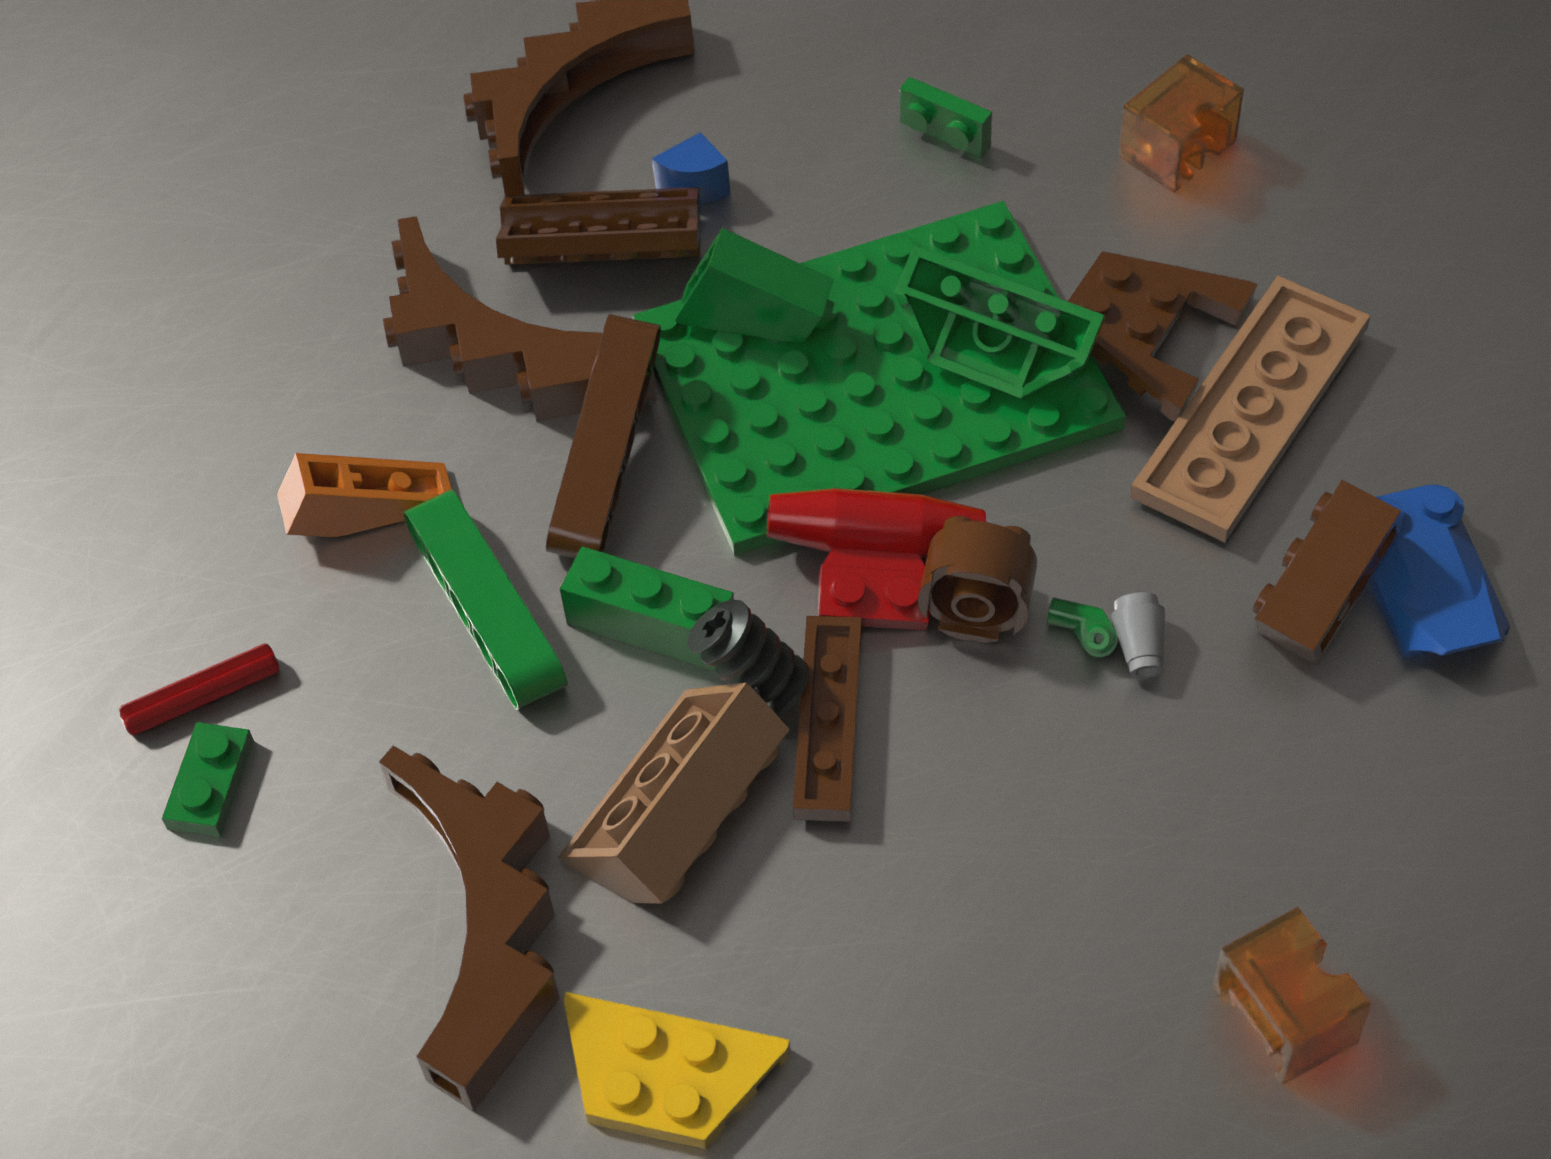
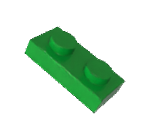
[899,77,992,158]
[161,722,254,837]

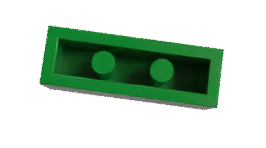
[560,546,734,671]

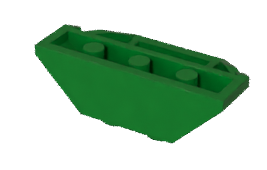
[894,244,1106,399]

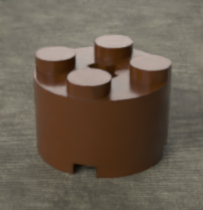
[918,516,1038,643]

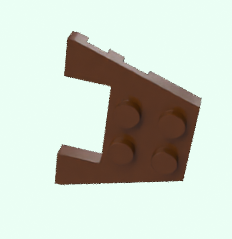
[1068,251,1258,422]

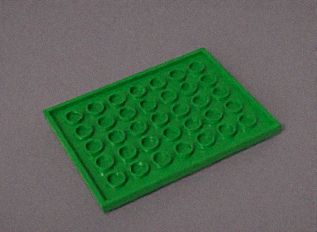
[632,200,1126,556]

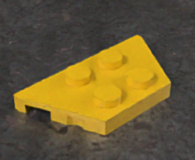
[564,992,791,1149]

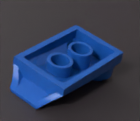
[1368,485,1510,659]

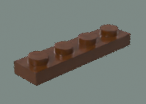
[793,616,862,822]

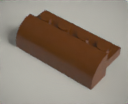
[496,187,701,265]

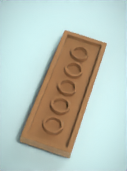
[1130,276,1370,542]

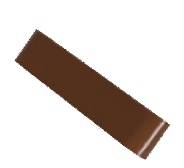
[546,314,661,558]

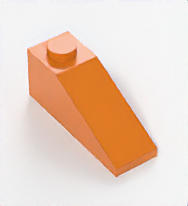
[277,453,452,537]

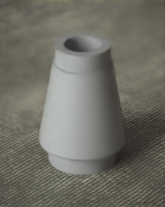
[1110,592,1165,679]

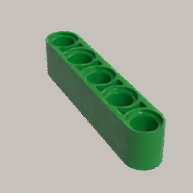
[403,489,568,710]

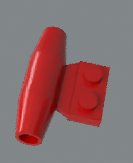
[767,488,986,631]

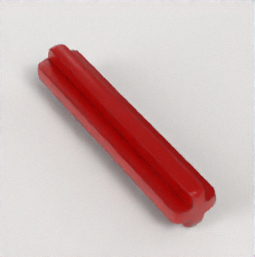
[119,643,279,735]

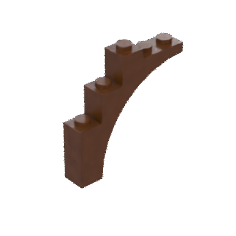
[463,0,695,197]
[383,216,657,422]
[379,745,560,1112]

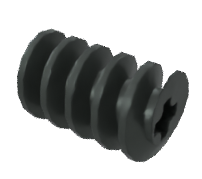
[687,599,809,717]

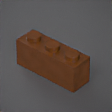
[1253,480,1403,666]

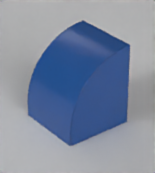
[652,132,731,205]

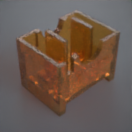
[1119,54,1244,193]
[1213,907,1371,1085]

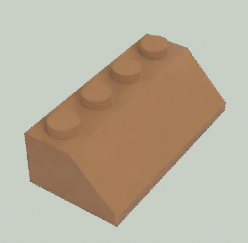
[558,683,790,903]

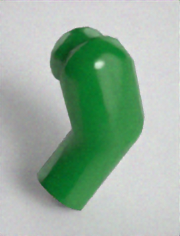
[1047,597,1118,657]

